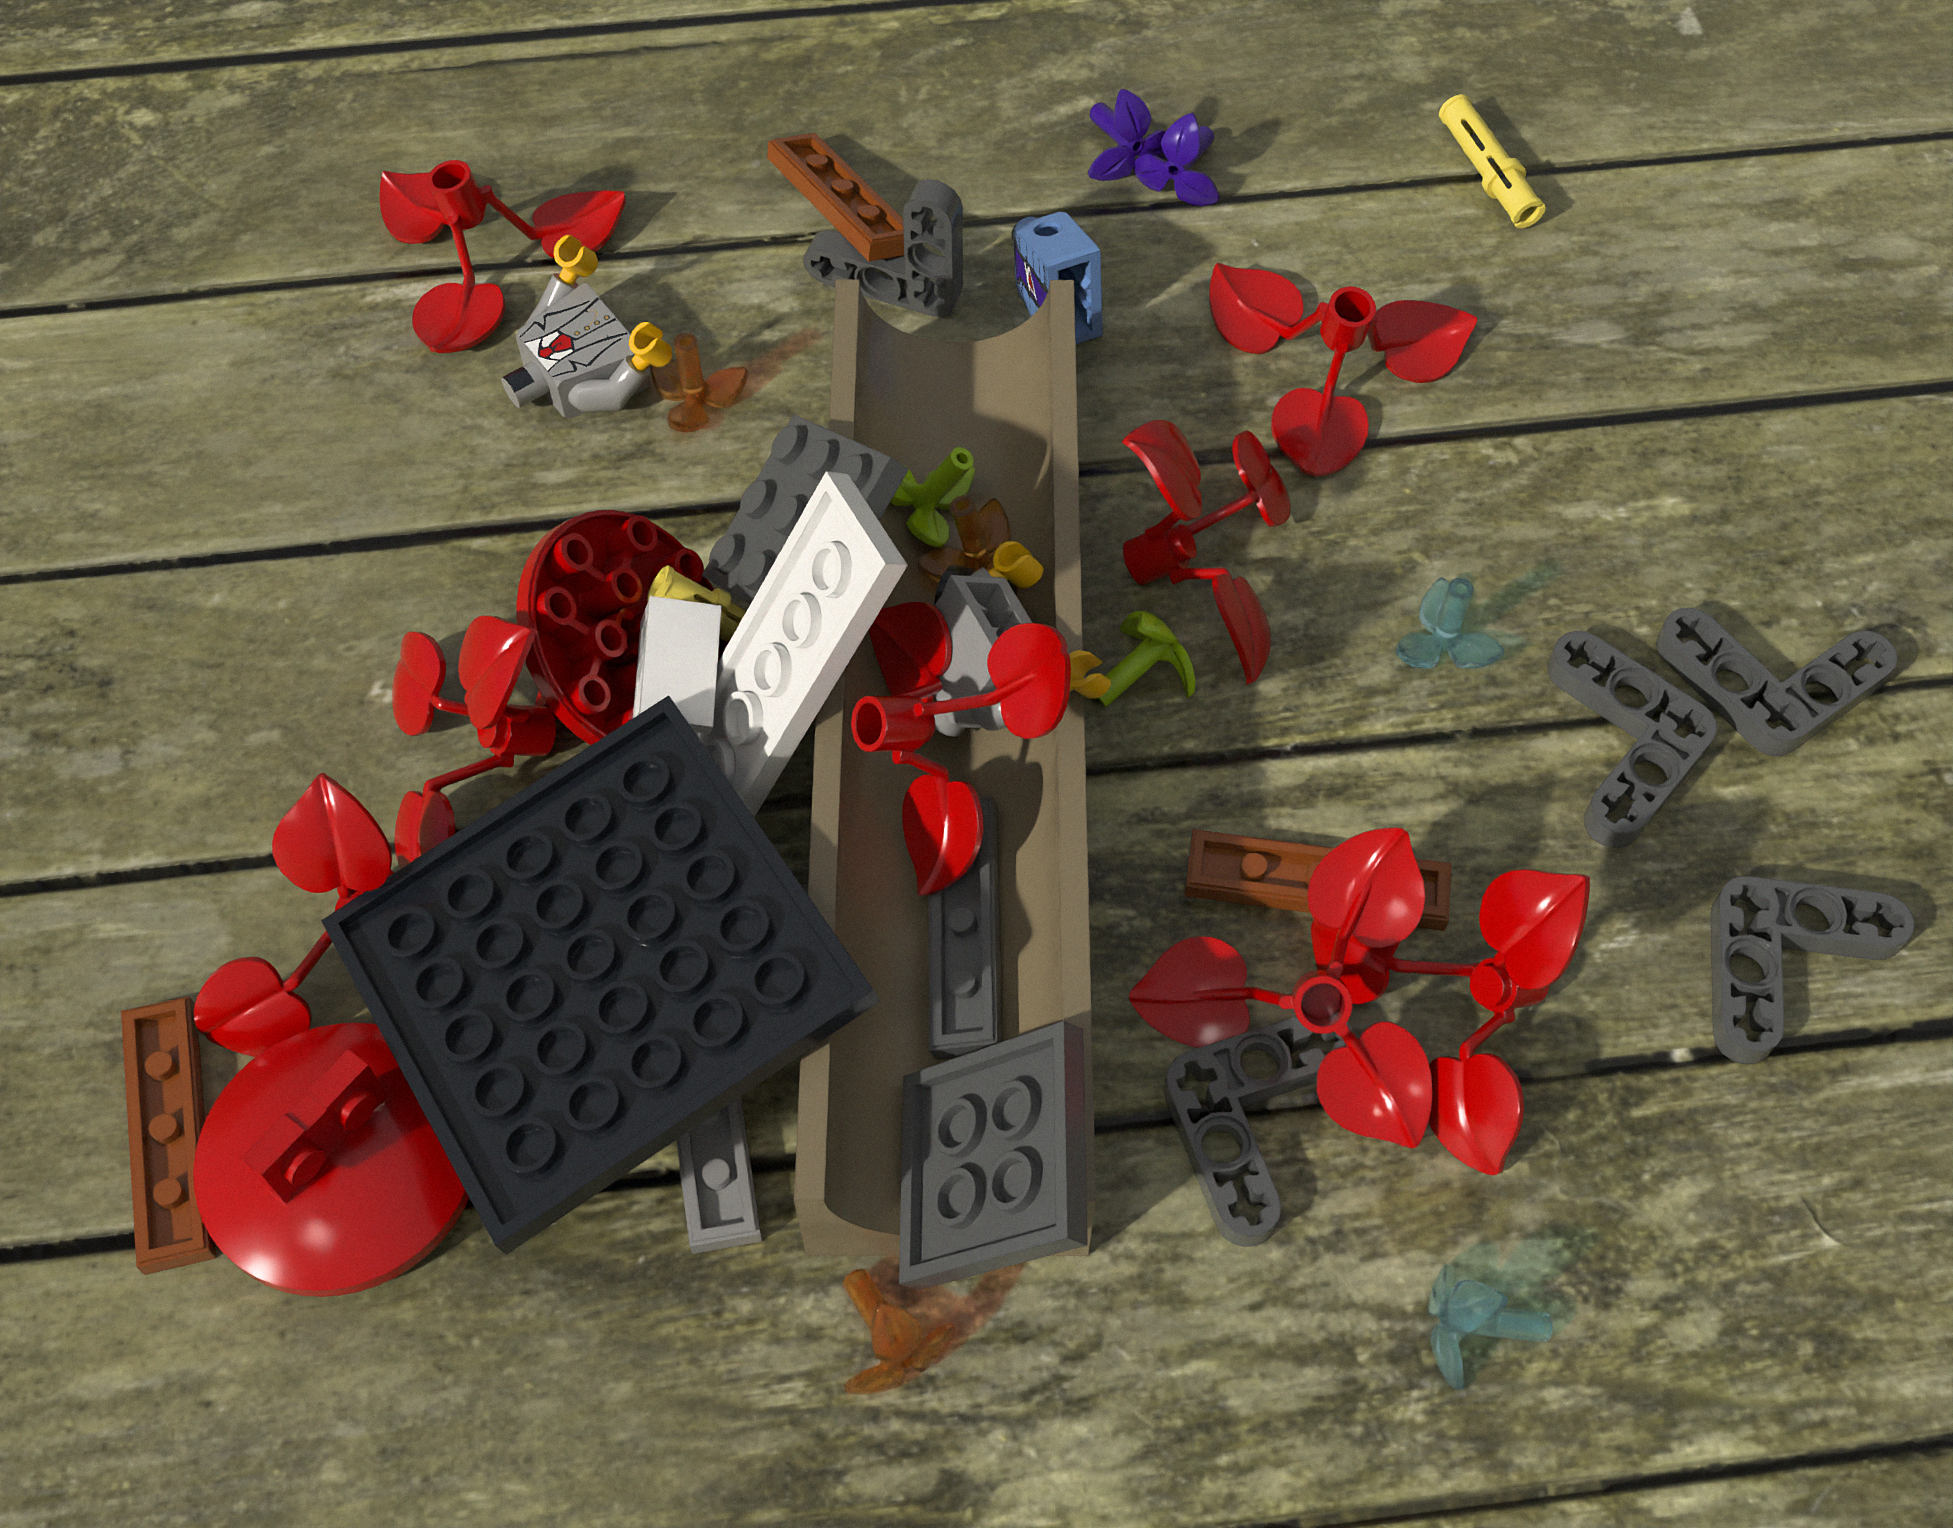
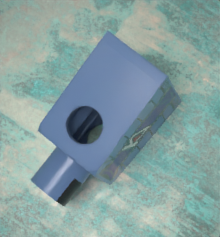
[1012,212,1103,344]

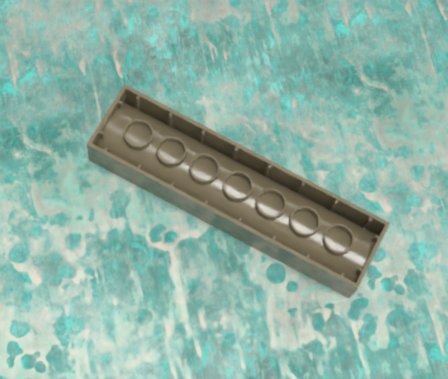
[794,279,1096,1256]

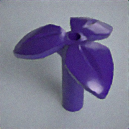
[1088,89,1166,181]
[1133,112,1220,206]

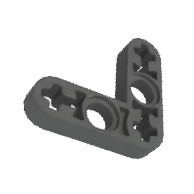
[803,179,963,317]
[1656,608,1898,756]
[1547,631,1717,848]
[1711,876,1915,1064]
[1164,1017,1353,1247]

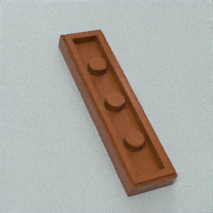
[767,133,904,262]
[1184,829,1452,931]
[121,996,216,1275]

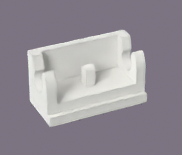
[633,596,721,737]

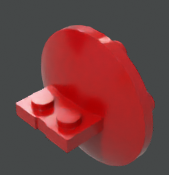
[516,510,728,745]
[193,1022,469,1297]

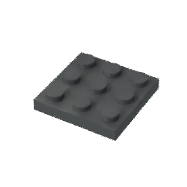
[701,414,909,605]
[899,1021,1088,1290]

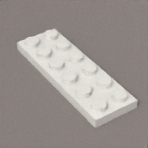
[698,471,908,817]

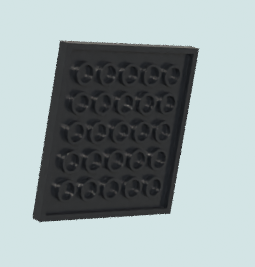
[321,695,880,1255]

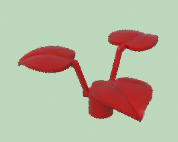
[379,160,626,353]
[1209,263,1477,477]
[1122,420,1291,685]
[851,602,1071,896]
[392,616,556,869]
[194,773,394,1057]
[1129,827,1432,1148]
[1311,869,1590,1175]

